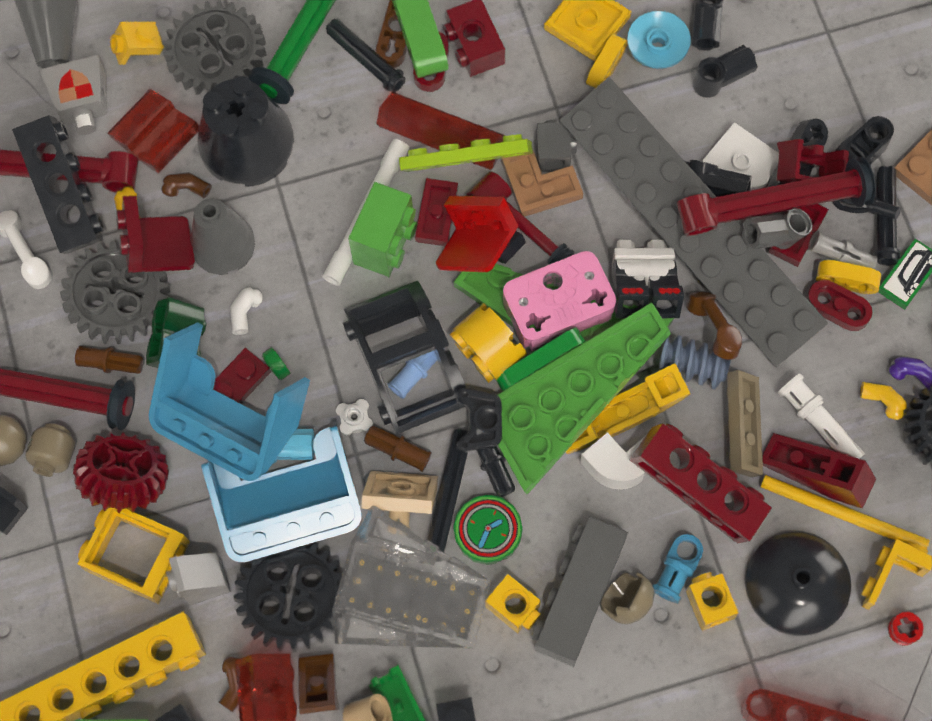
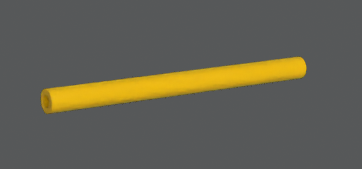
[760,475,930,549]

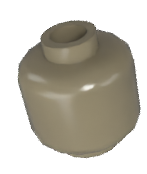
[25,423,75,477]

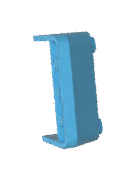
[149,322,310,481]

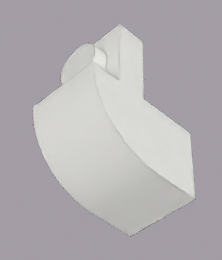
[580,433,645,490]

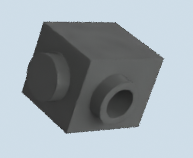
[536,120,577,172]

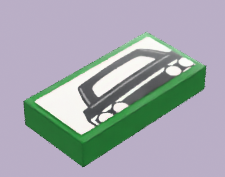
[878,238,932,310]

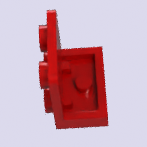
[436,196,518,272]

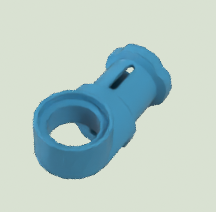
[652,534,703,604]

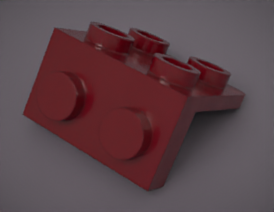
[116,196,195,273]

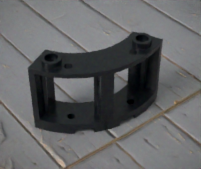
[343,280,466,435]

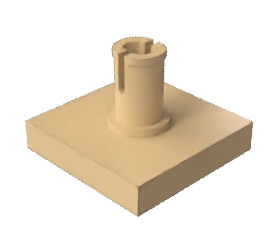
[361,471,438,535]

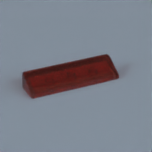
[377,92,506,170]

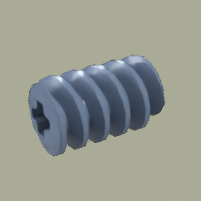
[659,335,731,390]

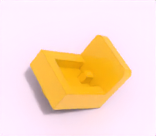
[110,22,164,65]

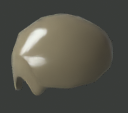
[0,415,27,467]
[600,572,655,624]

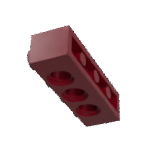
[629,423,772,543]

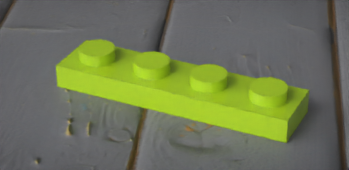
[399,134,533,172]

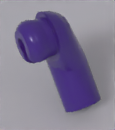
[889,356,932,390]

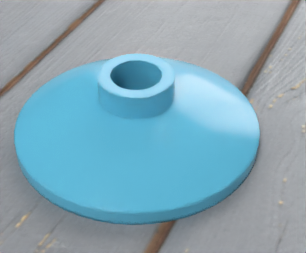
[627,11,691,69]

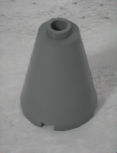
[14,0,77,68]
[190,198,255,275]

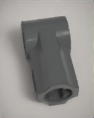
[741,208,812,249]

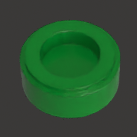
[262,347,291,381]

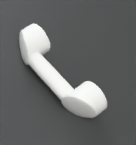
[0,210,52,289]

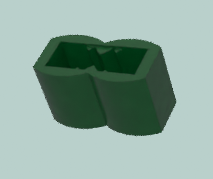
[146,297,206,368]

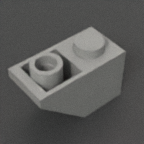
[166,552,231,605]

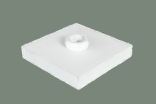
[702,122,779,191]

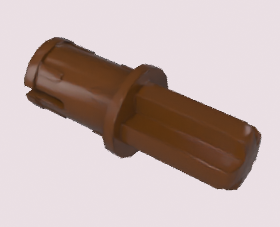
[75,345,144,374]
[364,426,432,472]

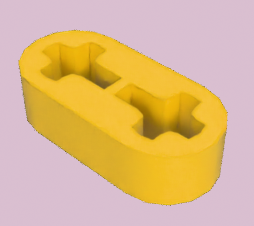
[586,34,628,88]
[816,260,881,294]

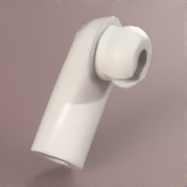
[230,287,263,335]

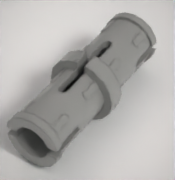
[808,231,877,269]

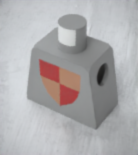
[39,55,108,135]

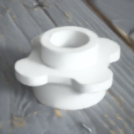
[336,399,373,435]

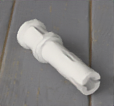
[777,373,865,459]

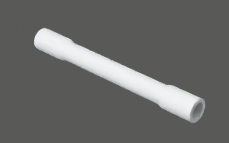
[322,139,409,286]

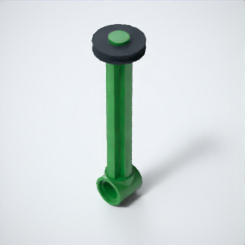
[248,0,336,104]

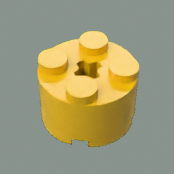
[449,303,527,383]

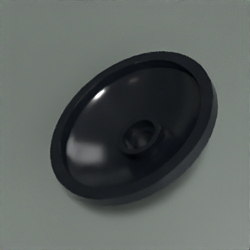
[745,531,851,636]

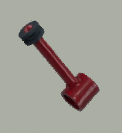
[466,171,575,265]

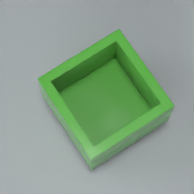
[348,182,417,278]

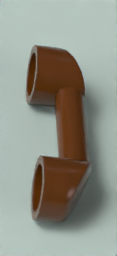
[686,291,742,360]

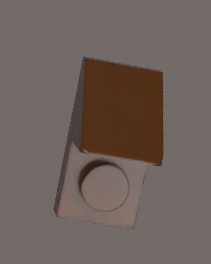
[298,653,340,714]

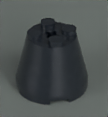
[197,76,294,187]

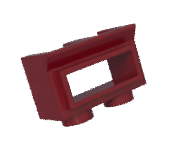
[776,139,849,183]

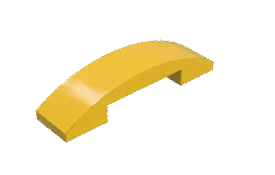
[566,363,691,454]

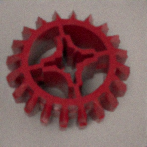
[73,431,169,514]

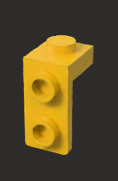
[861,539,932,610]

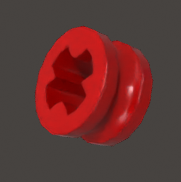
[888,612,924,646]

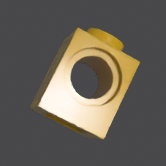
[686,572,739,631]
[485,574,541,634]

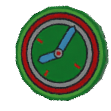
[454,495,523,565]

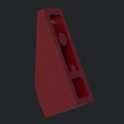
[762,433,877,509]

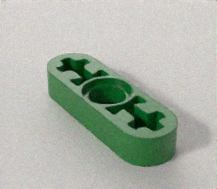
[496,327,586,391]

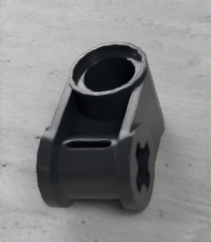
[835,116,894,165]

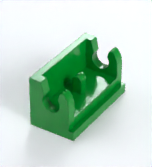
[368,665,425,721]

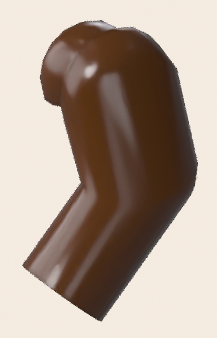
[161,172,212,198]
[218,657,251,713]

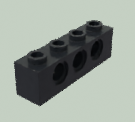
[12,115,105,254]

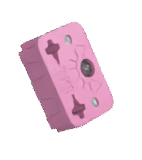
[503,251,616,351]

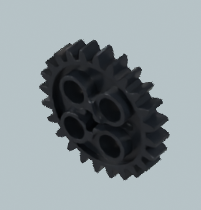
[233,542,346,652]

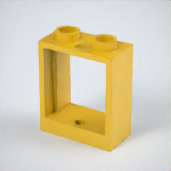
[77,508,190,604]

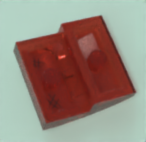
[107,89,199,174]

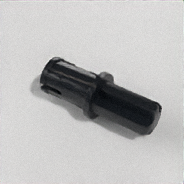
[476,446,515,497]

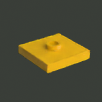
[544,0,632,62]

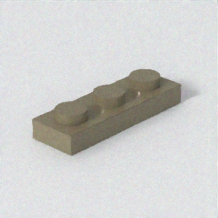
[727,370,763,478]

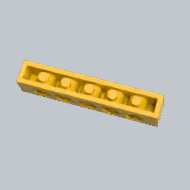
[0,611,206,721]

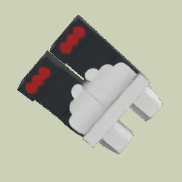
[611,240,684,318]

